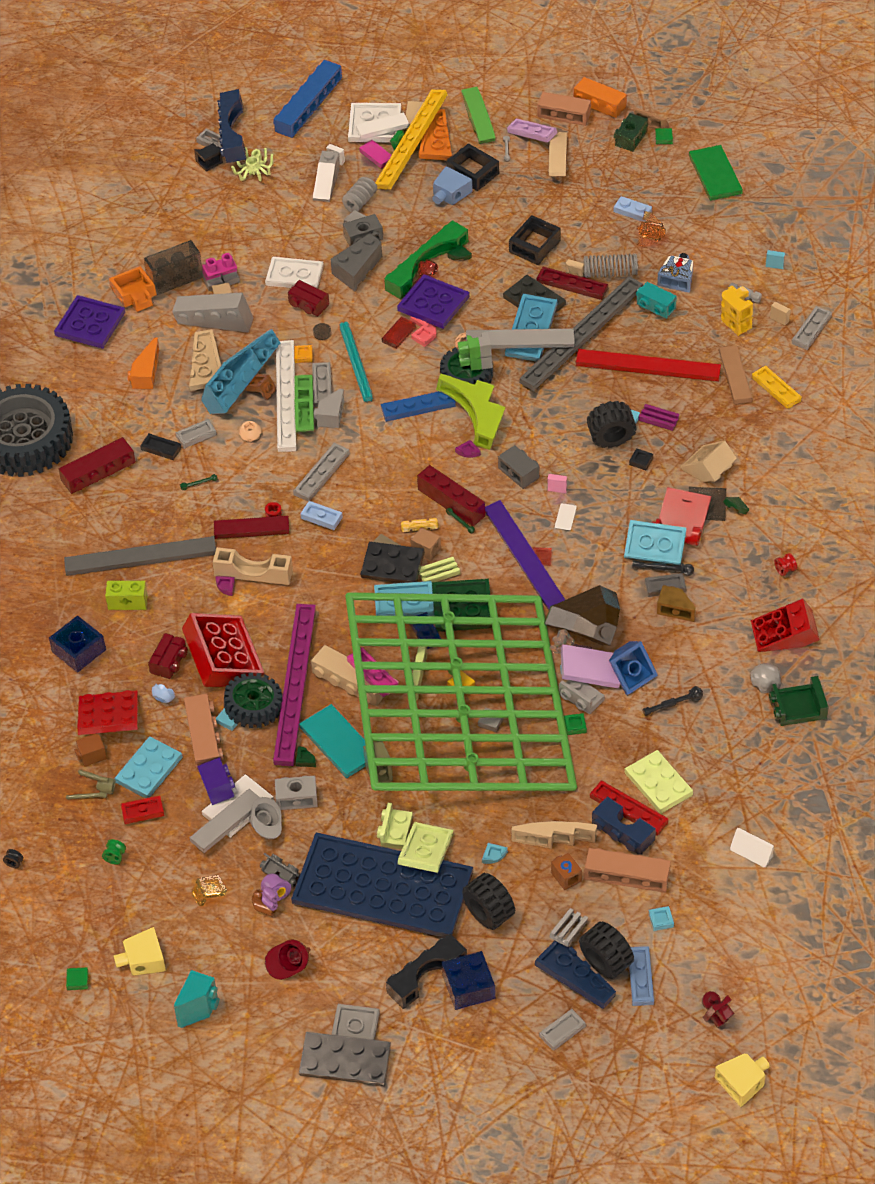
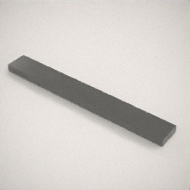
[64,536,216,576]

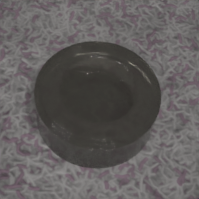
[313,323,331,340]

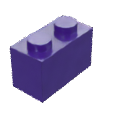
[197,757,236,805]

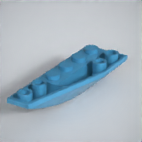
[201,329,280,414]

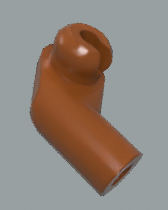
[251,889,276,917]

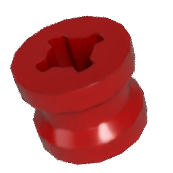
[774,553,797,576]

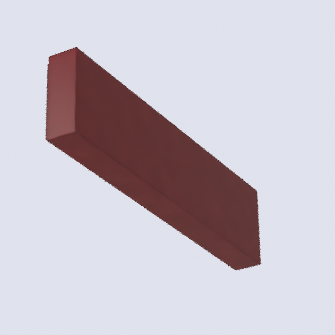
[536,266,608,300]
[214,516,289,539]

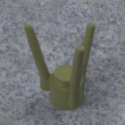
[66,770,116,799]

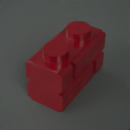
[288,280,329,317]
[148,633,188,679]

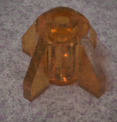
[636,211,666,247]

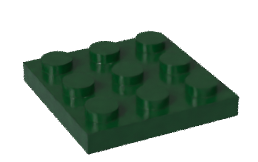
[432,578,492,632]

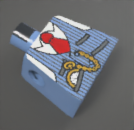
[657,253,693,293]

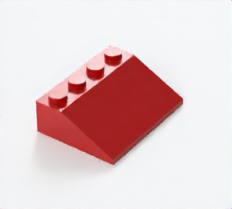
[182,613,264,687]

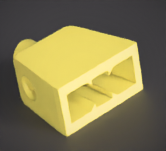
[114,927,166,975]
[715,1054,770,1107]

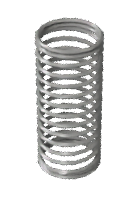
[584,253,638,278]

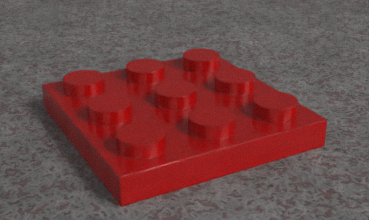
[77,690,138,735]

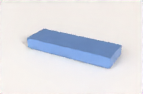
[629,946,654,1006]

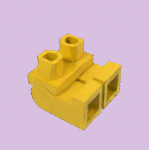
[721,286,753,336]

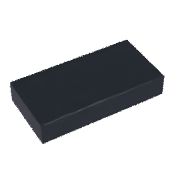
[140,433,182,461]

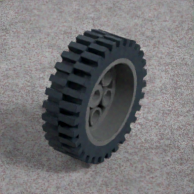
[0,384,73,477]

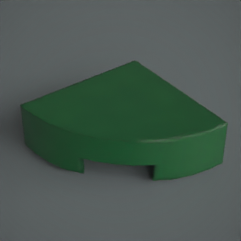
[447,245,472,260]
[723,497,749,514]
[296,746,316,767]

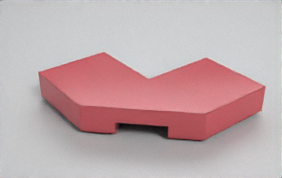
[410,316,436,347]

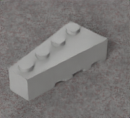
[172,293,254,333]

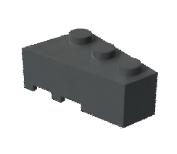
[331,233,382,292]

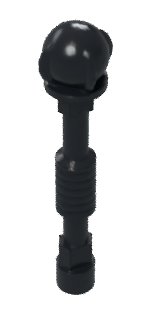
[632,561,694,576]
[642,686,703,716]

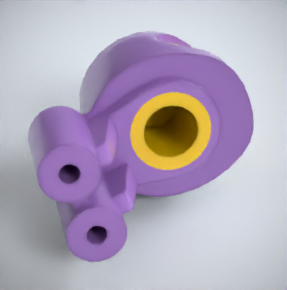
[261,873,291,911]

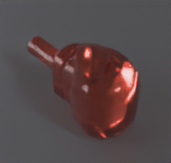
[414,260,439,284]

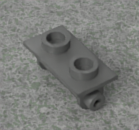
[260,853,300,888]

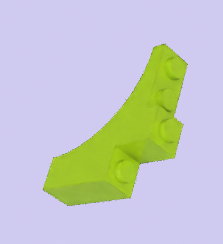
[436,374,506,450]

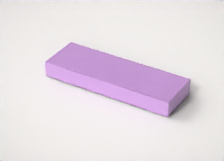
[507,118,557,142]

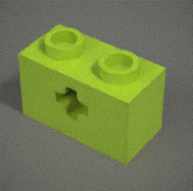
[105,581,148,610]

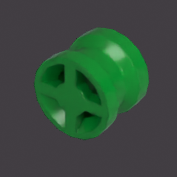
[102,839,126,865]

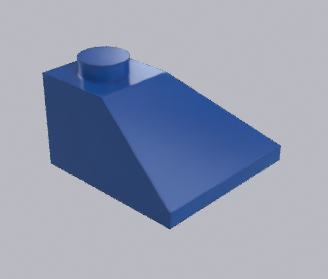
[609,641,658,695]

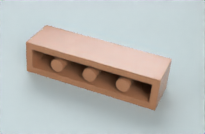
[184,694,223,772]
[584,848,671,893]

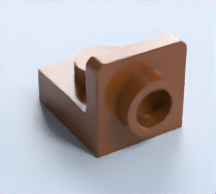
[245,374,277,400]

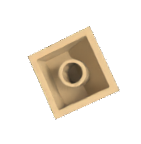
[681,441,737,482]

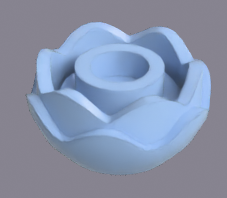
[152,684,175,703]

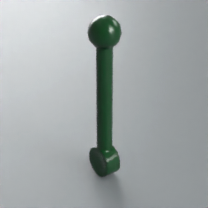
[180,474,218,490]
[446,508,475,533]

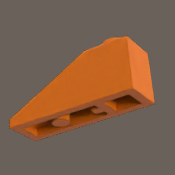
[128,337,160,389]

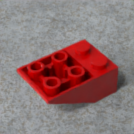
[751,598,820,652]

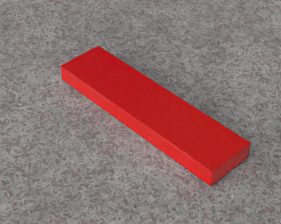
[590,780,669,836]

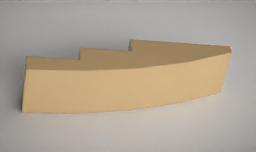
[549,132,567,176]
[511,821,597,849]

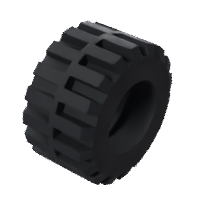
[587,401,637,448]
[462,872,516,930]
[579,921,634,979]

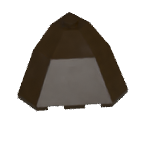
[544,585,620,646]

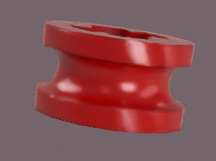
[265,502,282,517]

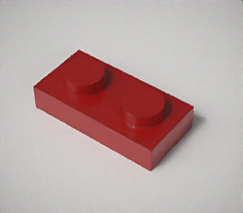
[121,795,164,824]

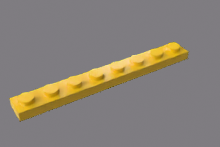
[375,89,448,190]

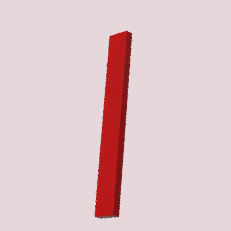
[576,349,721,382]

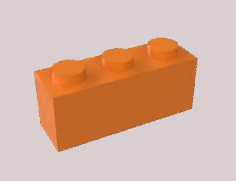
[573,77,627,118]

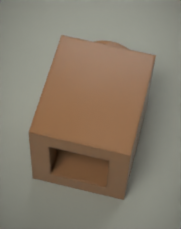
[410,528,441,561]

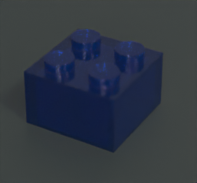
[49,615,106,673]
[442,951,496,1010]

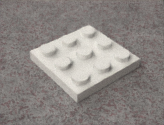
[348,103,401,143]

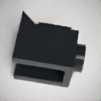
[194,143,223,171]

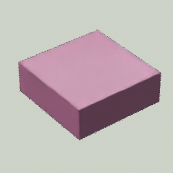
[548,474,567,493]

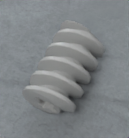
[342,177,377,213]

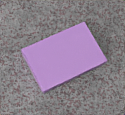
[561,644,620,688]

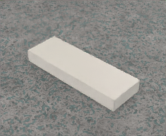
[356,112,409,139]

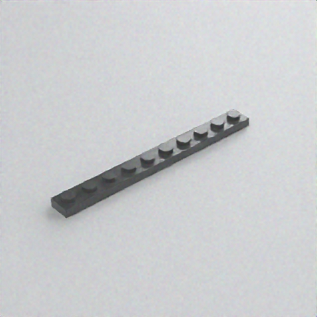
[519,276,643,391]

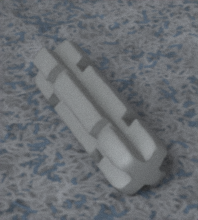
[729,283,762,303]

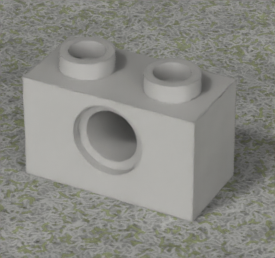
[275,776,318,810]

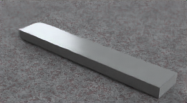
[466,329,574,349]

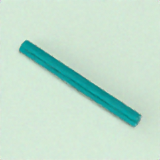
[340,322,373,402]

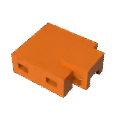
[109,266,157,312]

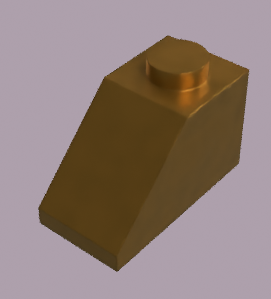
[657,585,696,622]

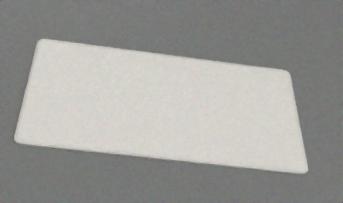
[555,503,577,530]

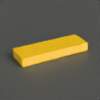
[751,365,802,409]

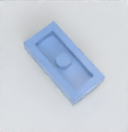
[613,196,652,222]
[300,501,343,530]

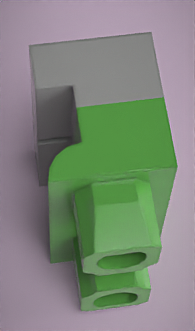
[458,331,493,371]

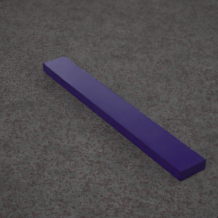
[485,500,565,611]

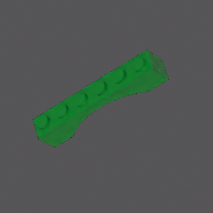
[384,220,469,300]

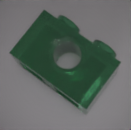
[614,113,648,152]

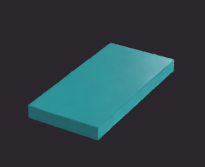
[299,704,365,779]

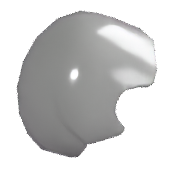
[750,663,781,693]

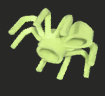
[231,147,273,181]

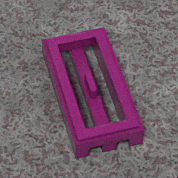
[639,404,679,431]

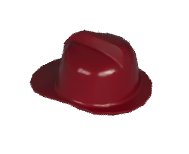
[264,939,311,980]

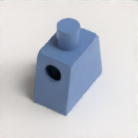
[432,166,472,205]

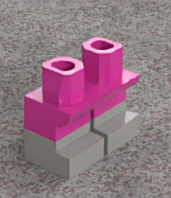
[202,253,240,291]

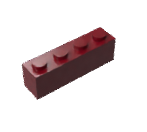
[58,437,136,494]
[417,465,485,527]

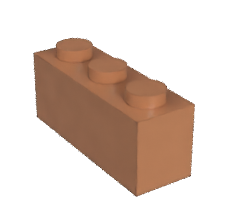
[537,92,591,126]

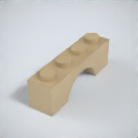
[213,547,293,585]

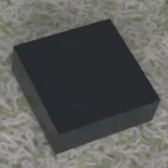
[629,448,653,471]

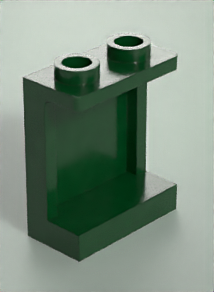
[769,676,828,726]

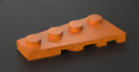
[419,109,452,161]

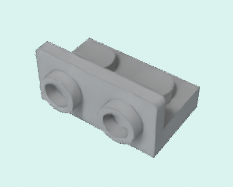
[559,680,605,714]

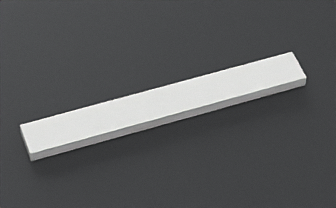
[276,340,296,452]

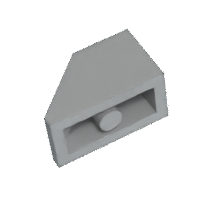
[314,389,344,428]

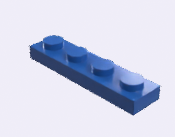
[381,391,456,422]

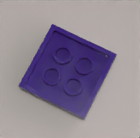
[397,274,470,329]
[54,295,126,349]

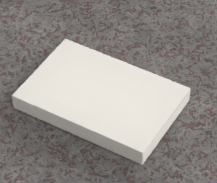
[265,257,324,288]
[202,774,274,838]

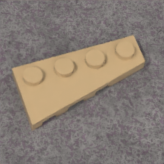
[189,329,221,391]

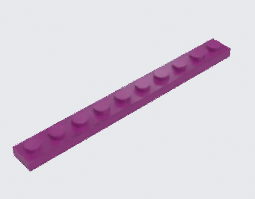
[273,604,316,766]

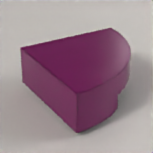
[455,440,481,458]
[216,576,235,596]

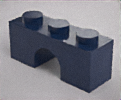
[592,796,656,855]

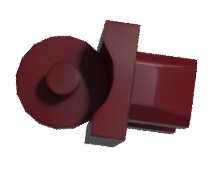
[702,991,735,1028]

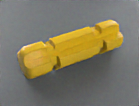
[401,518,438,532]

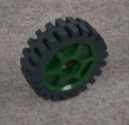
[440,347,493,385]
[224,673,282,728]

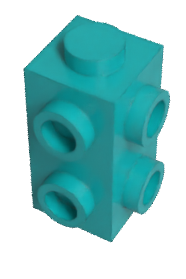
[636,282,677,319]

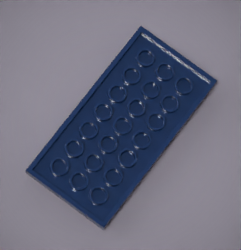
[291,832,473,938]

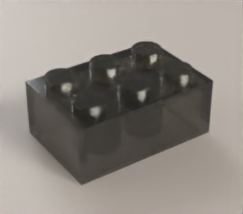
[144,240,203,296]

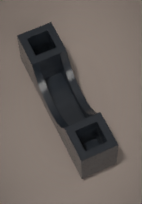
[386,934,467,1009]

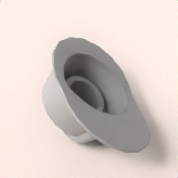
[249,797,282,839]

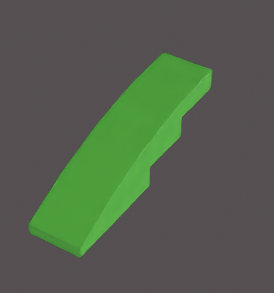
[461,87,496,144]
[294,375,314,432]

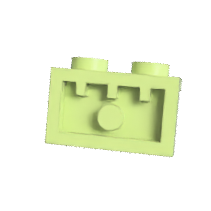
[377,803,413,850]

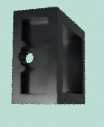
[446,143,499,191]
[509,215,561,265]

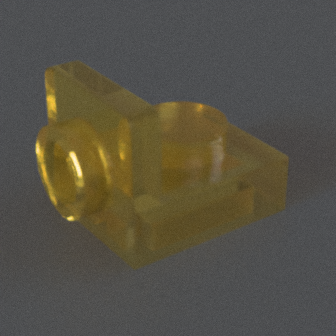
[192,875,227,906]

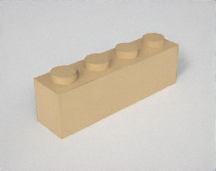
[311,645,384,706]

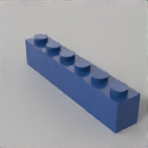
[273,60,342,138]

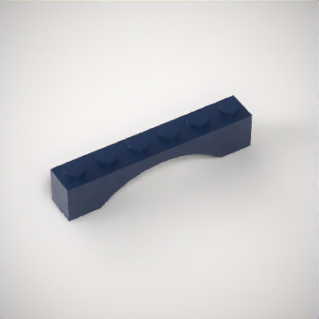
[217,89,246,163]

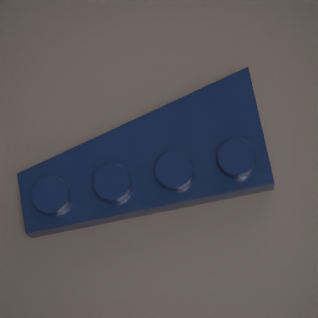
[535,940,616,1009]

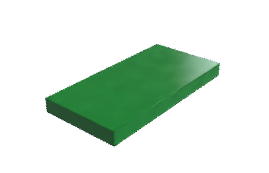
[689,145,743,201]

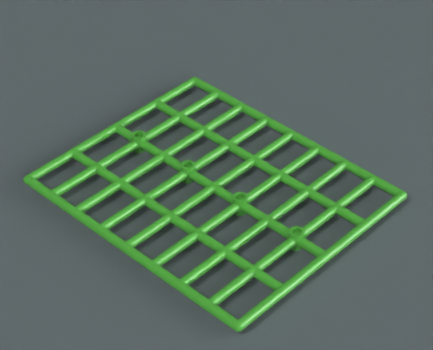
[345,592,577,791]

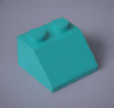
[174,970,220,1028]

